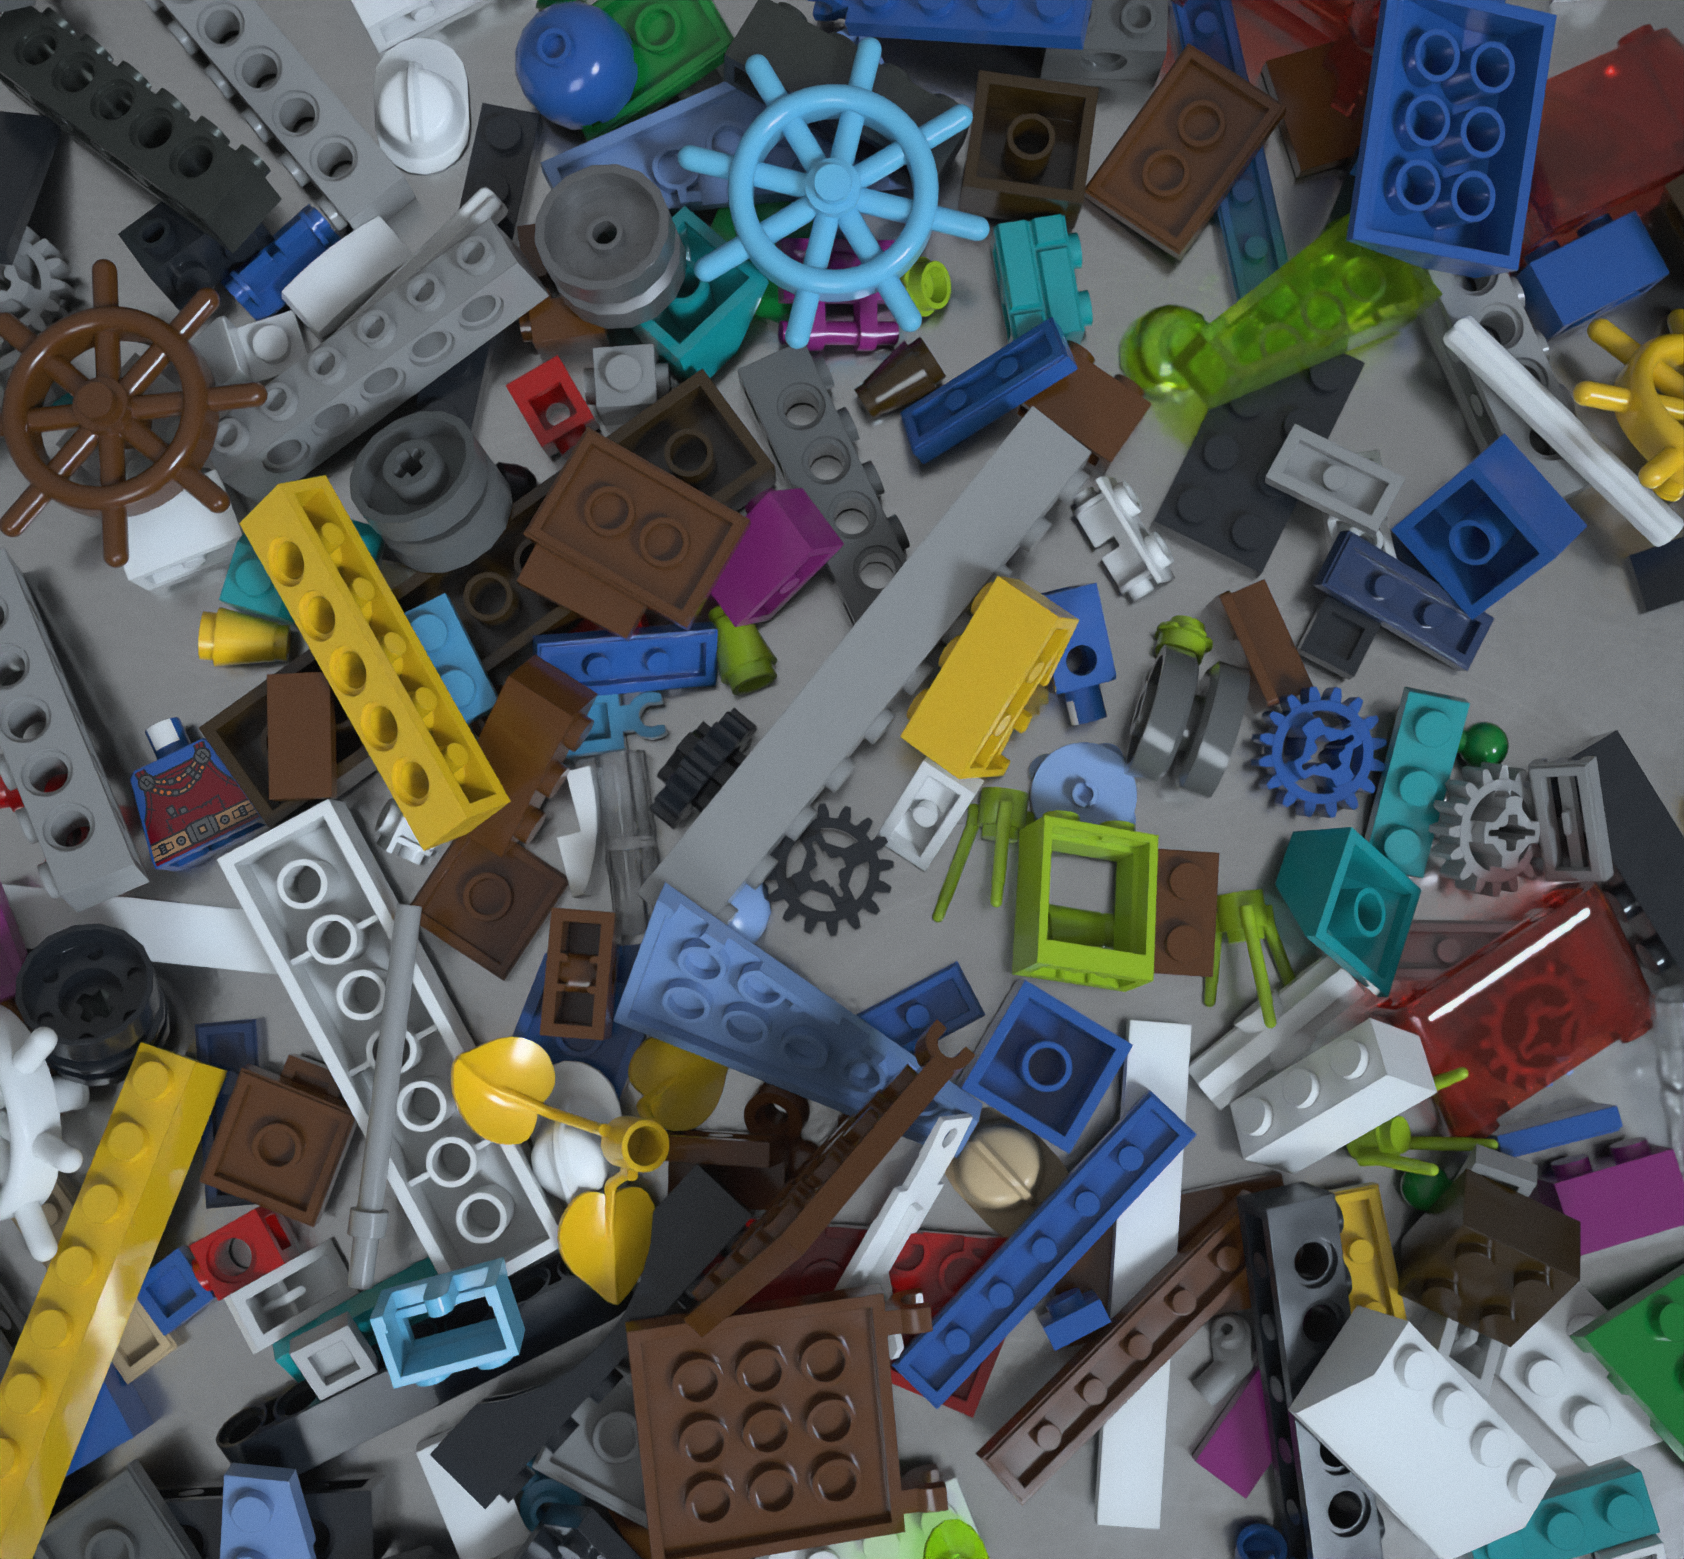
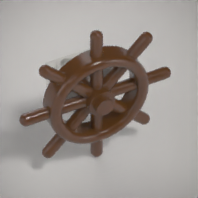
[0,259,268,568]

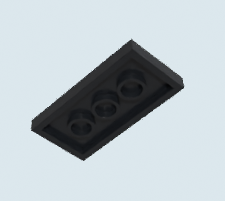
[1151,311,1365,578]

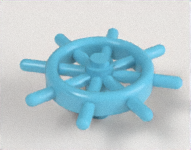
[678,37,990,349]

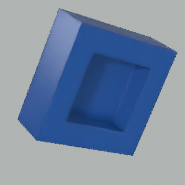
[137,1245,216,1336]
[1037,1288,1111,1351]

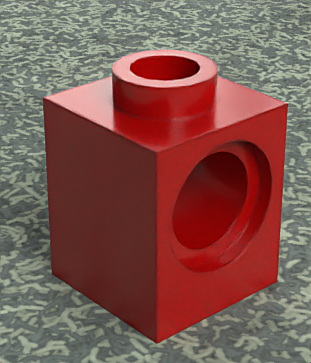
[189,1206,301,1301]

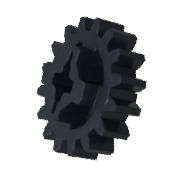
[650,707,757,829]
[765,803,894,936]

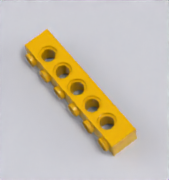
[239,475,511,851]

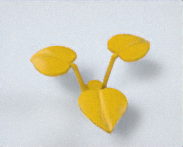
[451,1036,728,1305]

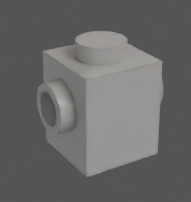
[583,344,672,426]

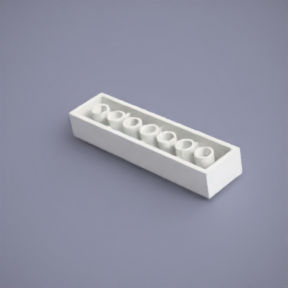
[217,799,564,1305]

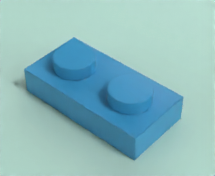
[404,593,498,725]

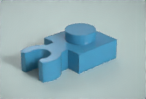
[566,692,668,758]

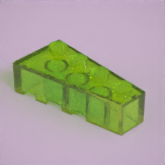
[1171,213,1443,409]

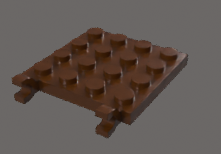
[683,1019,975,1338]
[625,1284,948,1559]

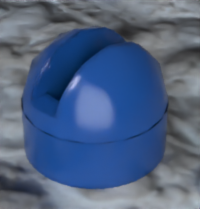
[1235,1524,1287,1559]

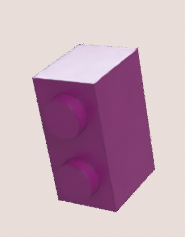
[711,488,844,627]
[1536,1137,1684,1256]

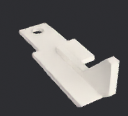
[834,1113,973,1360]

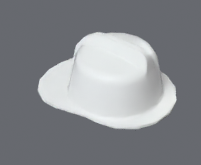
[373,37,470,175]
[531,1061,628,1204]

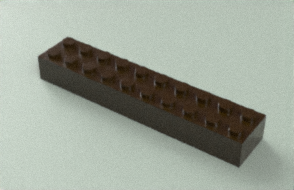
[199,368,777,829]

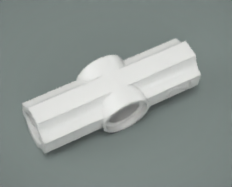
[1189,954,1365,1110]

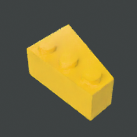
[900,576,1079,779]

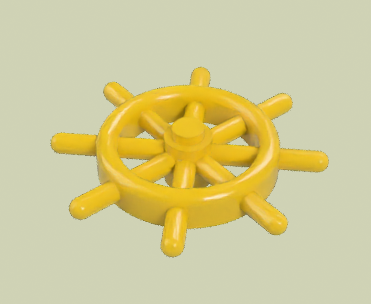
[1573,308,1684,502]

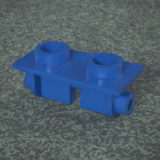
[221,204,341,321]

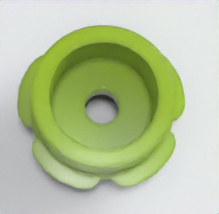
[899,257,951,317]
[1154,615,1213,666]

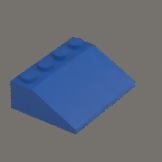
[1346,0,1557,278]

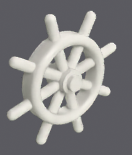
[0,1005,90,1262]

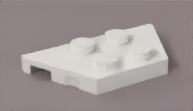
[1495,1282,1663,1466]

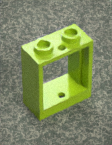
[1012,810,1159,992]

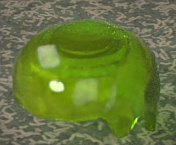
[1120,304,1217,397]

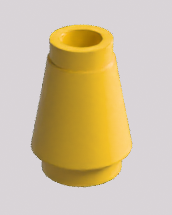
[198,607,291,667]

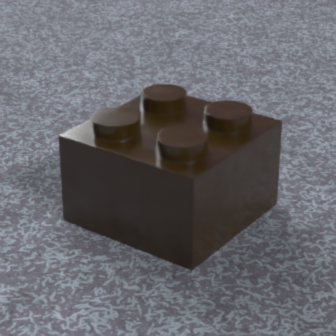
[958,70,1099,229]
[1398,1168,1581,1347]

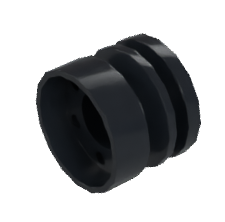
[15,923,170,1086]

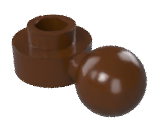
[744,1082,819,1180]

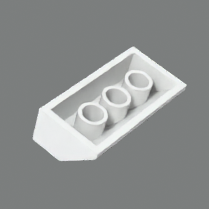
[1288,1305,1557,1559]

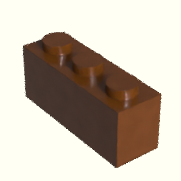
[466,654,598,858]

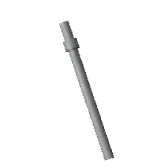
[347,904,422,1289]

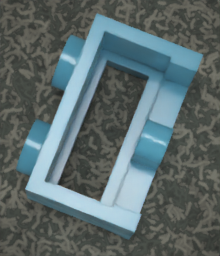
[370,1257,525,1389]

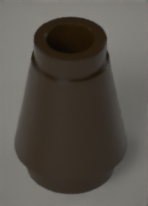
[854,337,946,419]

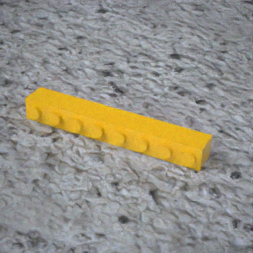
[0,1042,228,1559]

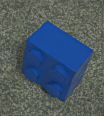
[1391,433,1588,620]
[956,979,1133,1154]

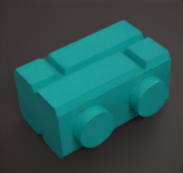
[990,214,1093,345]

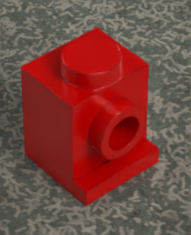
[505,355,600,459]

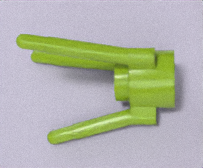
[932,787,1034,922]
[1204,889,1296,1028]
[1346,1067,1498,1176]

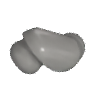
[1191,1313,1254,1407]

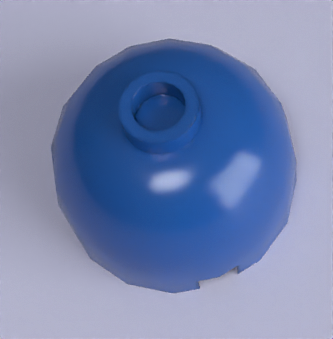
[515,0,638,130]

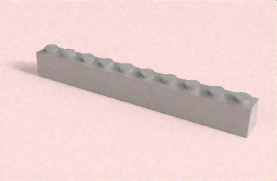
[636,406,1091,926]

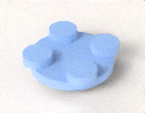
[1028,742,1137,825]

